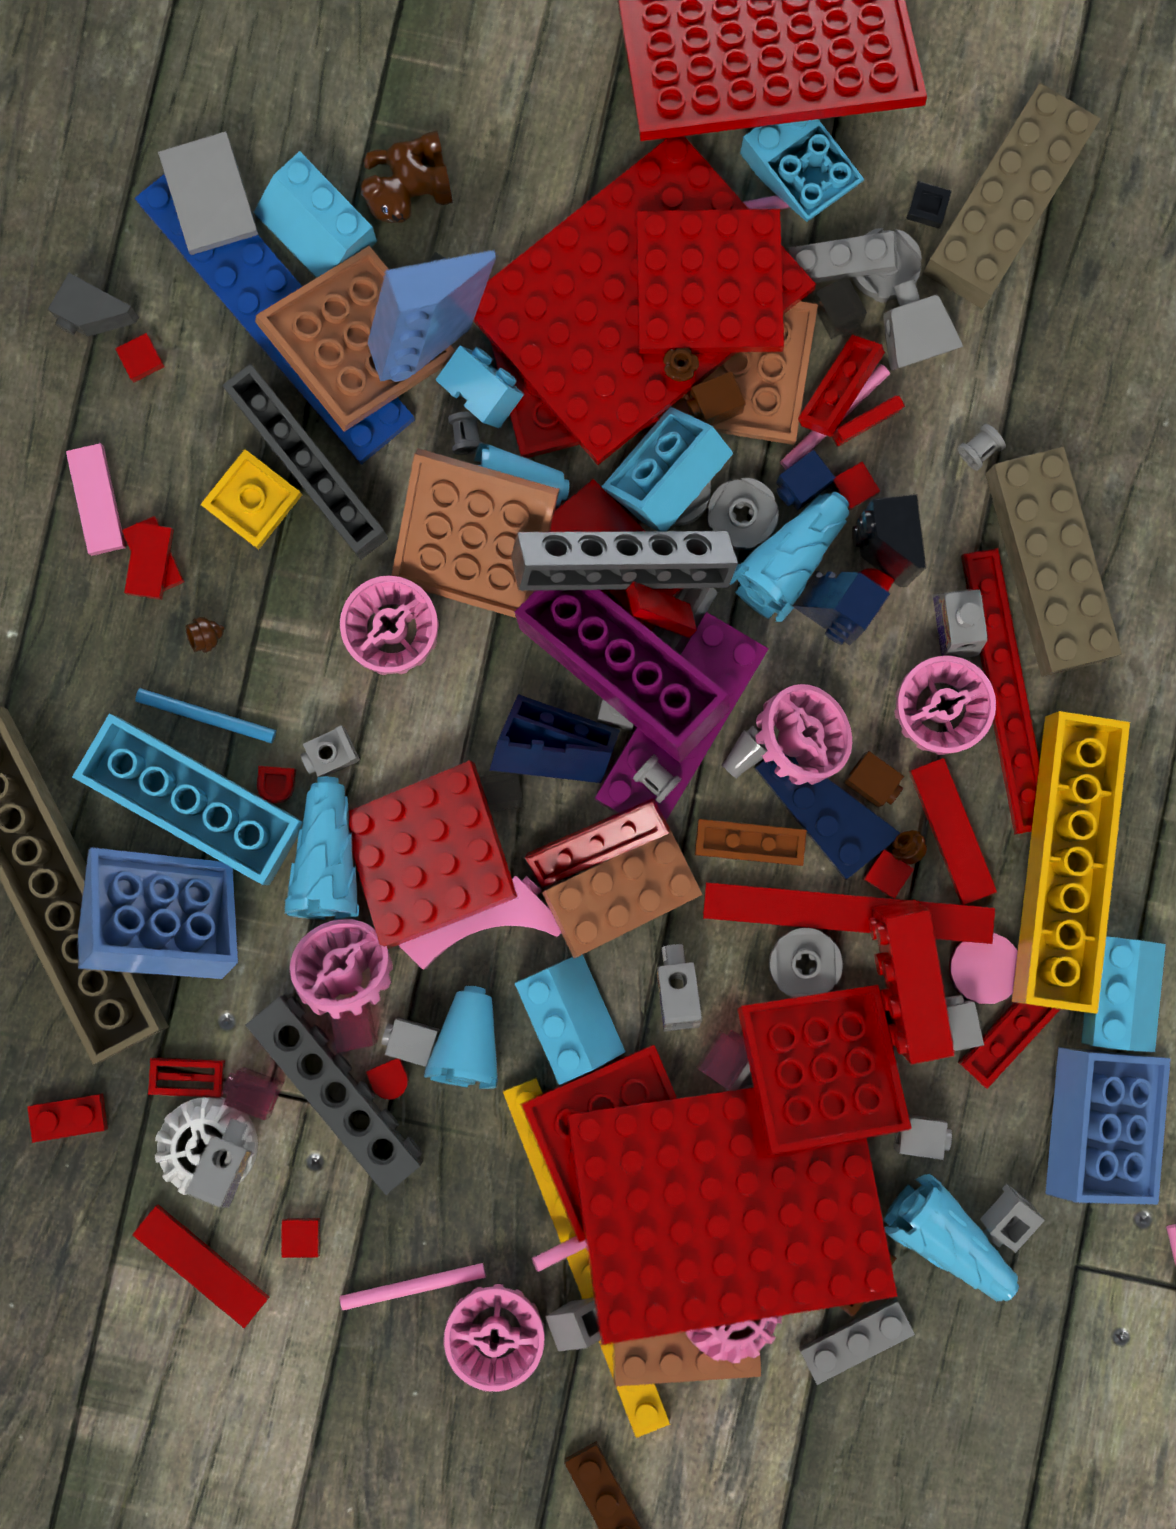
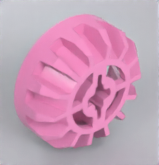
[340,576,439,675]
[894,656,996,755]
[755,684,852,785]
[290,919,393,1019]
[444,1284,545,1391]
[685,1316,782,1363]

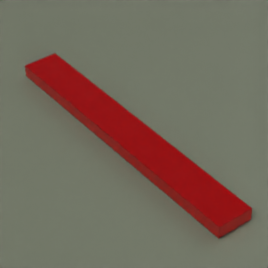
[961,548,1040,835]
[703,882,995,944]

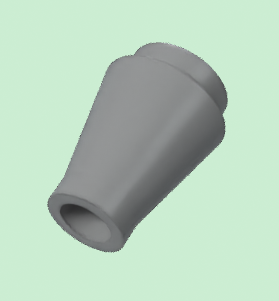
[721,725,768,779]

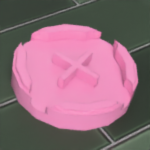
[949,933,1018,1004]

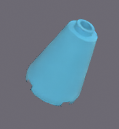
[474,443,569,508]
[424,986,498,1089]

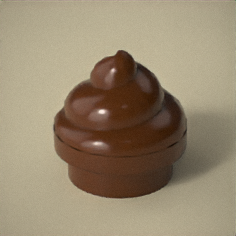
[186,617,225,653]

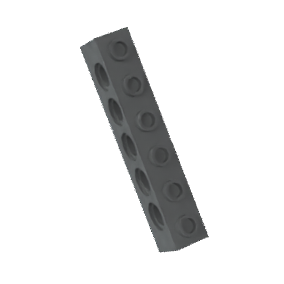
[222,363,388,560]
[511,531,738,591]
[245,995,423,1195]

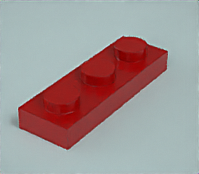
[798,335,885,437]

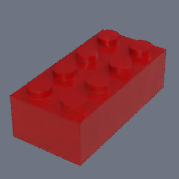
[868,899,955,1064]

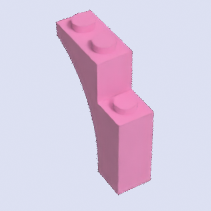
[398,875,561,970]

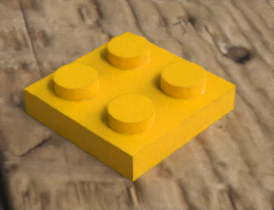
[201,449,302,550]

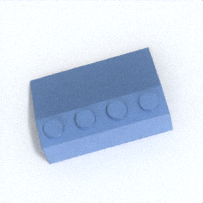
[367,250,496,382]
[78,848,238,979]
[1045,1047,1171,1204]

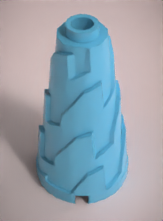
[730,492,849,622]
[284,776,359,920]
[884,1174,1019,1302]

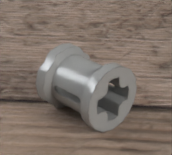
[448,411,483,455]
[957,423,1006,471]
[633,755,682,803]

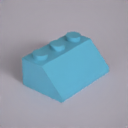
[254,151,377,278]
[601,407,733,531]
[1081,936,1166,1052]
[515,955,626,1085]

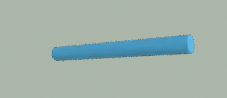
[135,688,276,744]

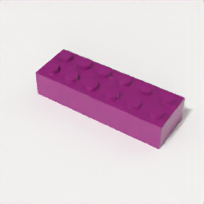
[514,590,730,763]
[594,612,768,820]

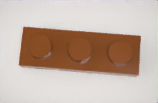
[694,819,807,866]

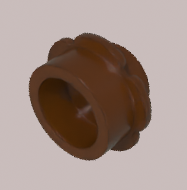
[663,348,699,382]
[892,830,927,864]

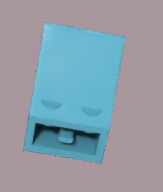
[740,119,864,222]

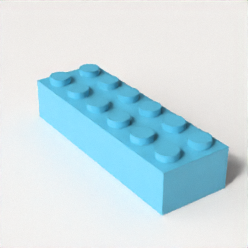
[72,714,303,885]

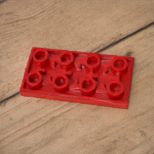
[550,479,684,625]

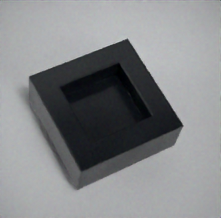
[906,181,952,229]

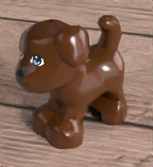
[361,130,453,223]

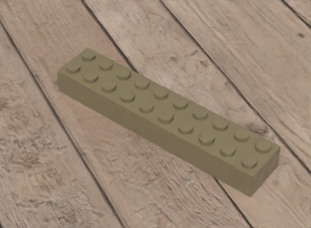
[0,706,169,1065]

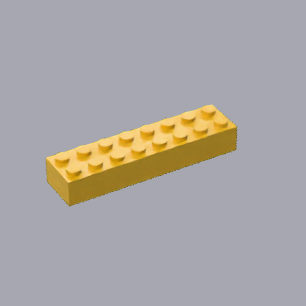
[1012,711,1130,1014]

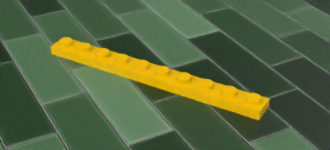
[503,1077,670,1438]

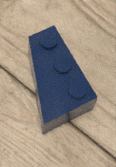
[793,571,891,645]
[490,694,620,783]

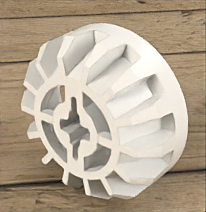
[155,1097,258,1195]

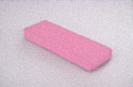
[66,443,126,556]

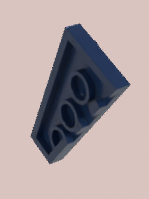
[754,751,900,880]

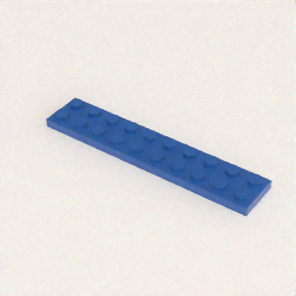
[135,174,415,465]

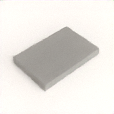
[158,131,259,255]

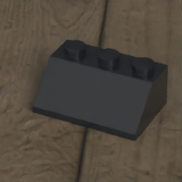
[852,494,926,587]

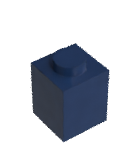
[776,449,836,511]

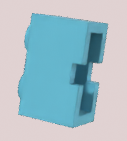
[435,345,524,429]

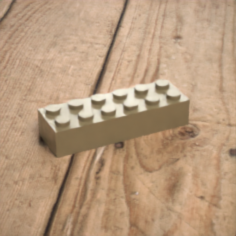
[923,83,1101,309]
[985,446,1122,677]

